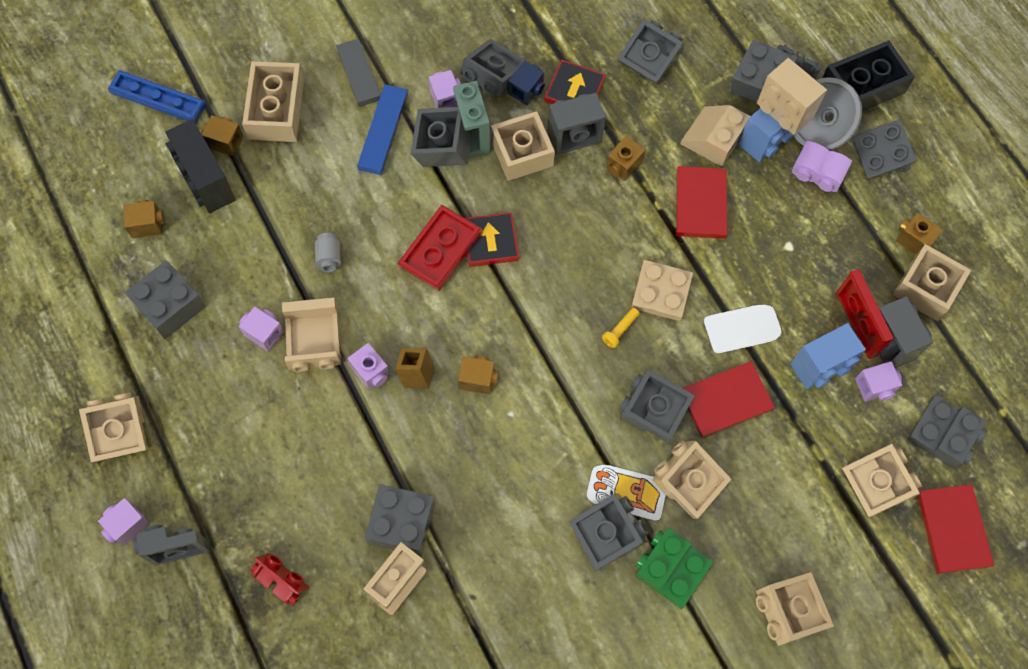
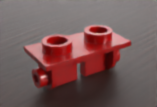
[250,553,310,606]

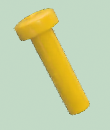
[602,308,640,348]

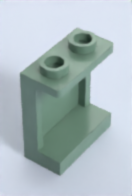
[453,81,490,158]

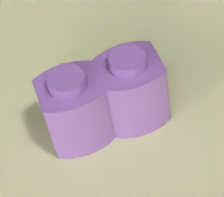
[792,141,852,192]

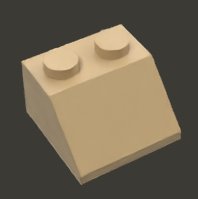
[680,105,751,167]

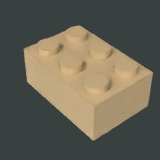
[242,61,304,142]

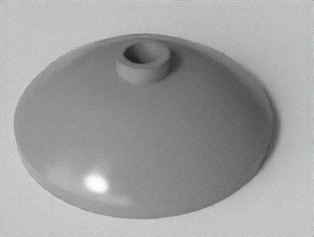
[794,77,862,151]

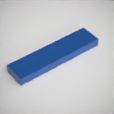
[108,70,207,124]
[357,84,408,175]

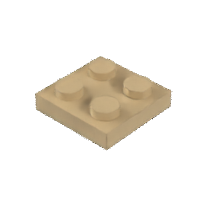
[631,260,693,321]

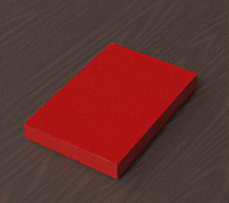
[676,166,727,239]
[397,204,483,291]
[836,269,894,359]
[683,361,775,438]
[917,485,994,574]

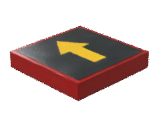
[544,59,606,104]
[465,212,519,267]

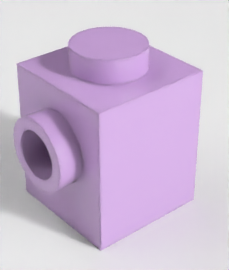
[428,70,461,108]
[238,306,284,352]
[347,343,390,390]
[855,361,902,402]
[98,498,150,546]

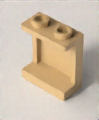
[282,298,341,372]
[363,542,427,616]

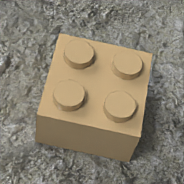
[757,58,827,135]
[491,111,555,181]
[892,244,971,321]

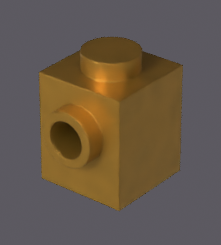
[201,115,244,156]
[606,136,646,181]
[123,200,165,238]
[896,213,943,254]
[395,348,435,389]
[458,356,499,395]

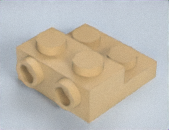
[79,393,148,462]
[652,441,732,519]
[842,444,922,518]
[756,572,834,646]

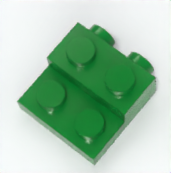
[635,527,713,609]

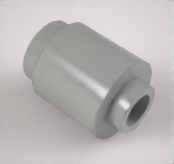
[314,233,341,273]

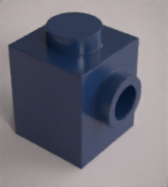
[508,61,545,106]

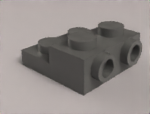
[617,19,684,85]
[460,39,529,97]
[618,369,695,442]
[907,395,987,469]
[569,493,648,570]
[133,525,211,566]

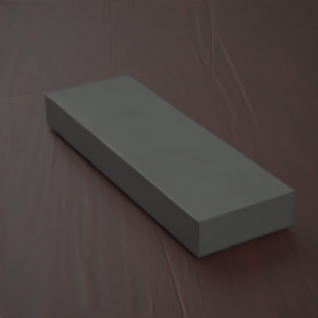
[336,39,380,107]

